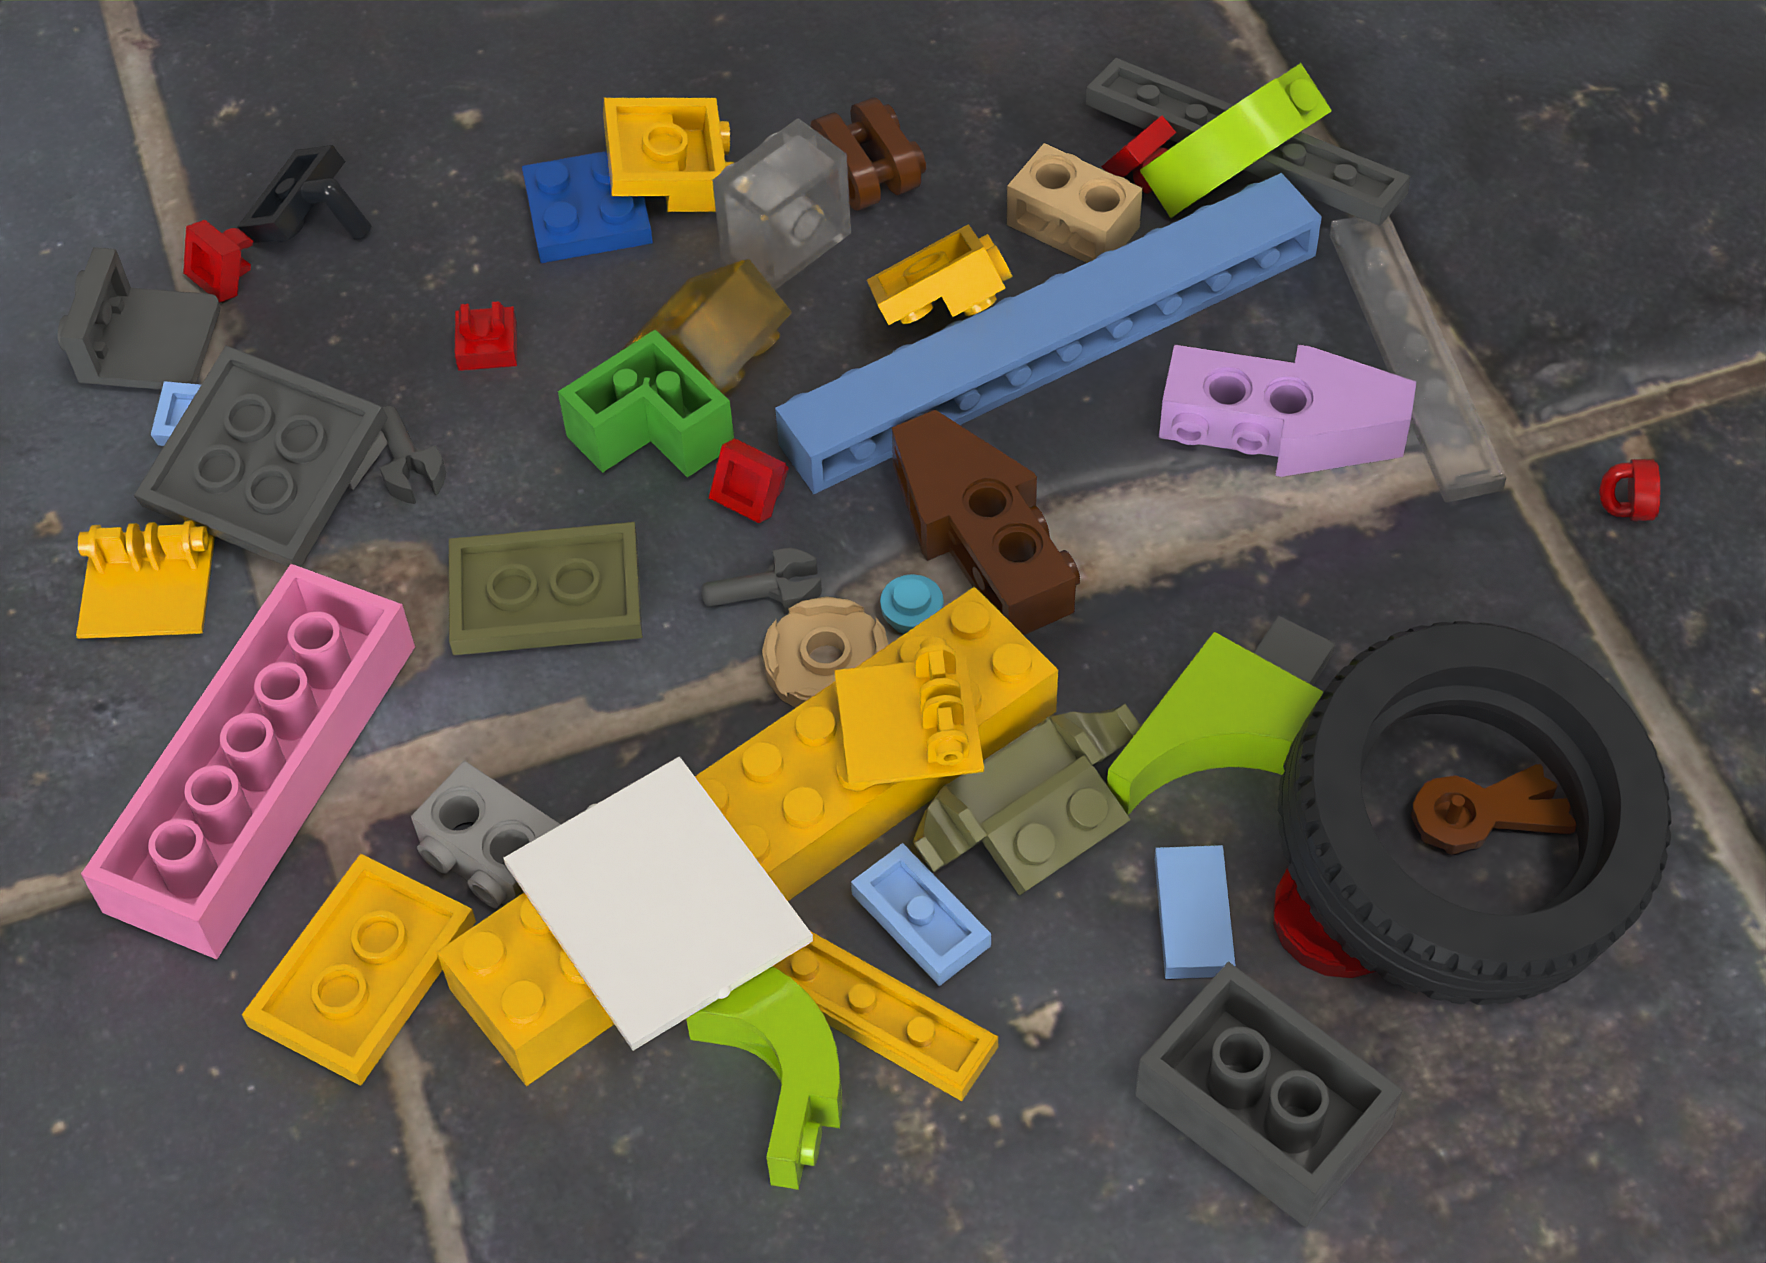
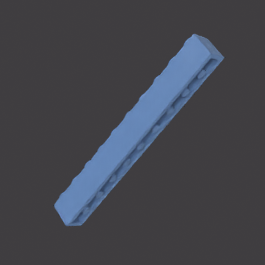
[775,173,1322,494]

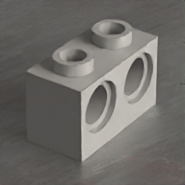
[411,760,561,908]

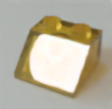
[618,258,792,394]

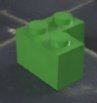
[558,330,734,478]

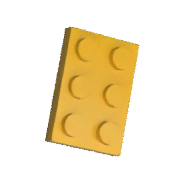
[242,853,476,1086]

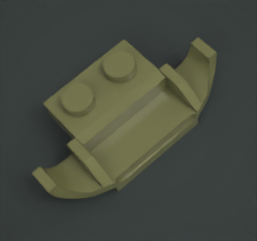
[913,704,1141,896]

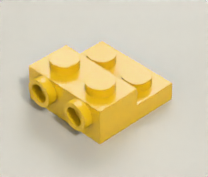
[603,98,736,212]
[867,224,1013,325]

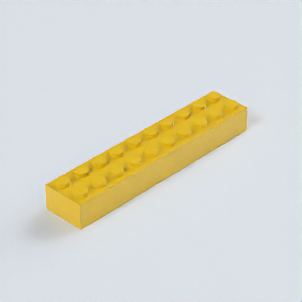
[437,587,1058,1087]

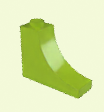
[1107,632,1323,815]

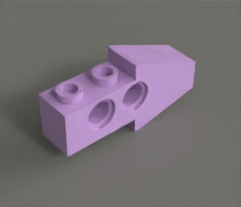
[1159,345,1417,477]

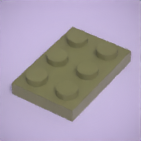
[449,522,643,655]

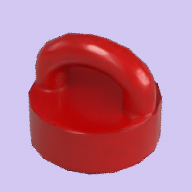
[1599,459,1660,521]

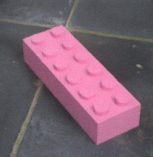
[81,564,415,960]

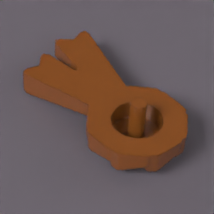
[1411,764,1576,854]

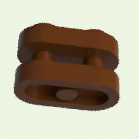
[810,97,926,211]

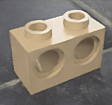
[1007,143,1142,263]

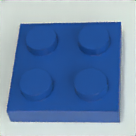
[522,151,653,263]

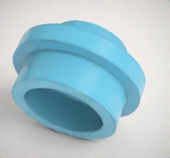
[880,574,944,634]

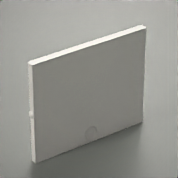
[503,756,813,1051]

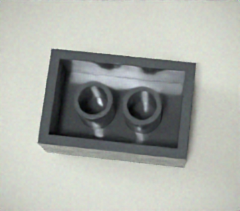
[1135,962,1403,1228]

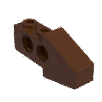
[891,410,1080,635]

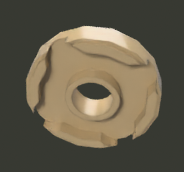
[762,597,889,708]

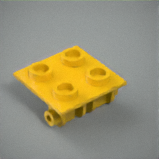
[76,521,215,639]
[834,637,984,787]

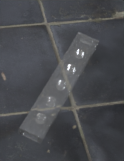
[1330,216,1507,502]

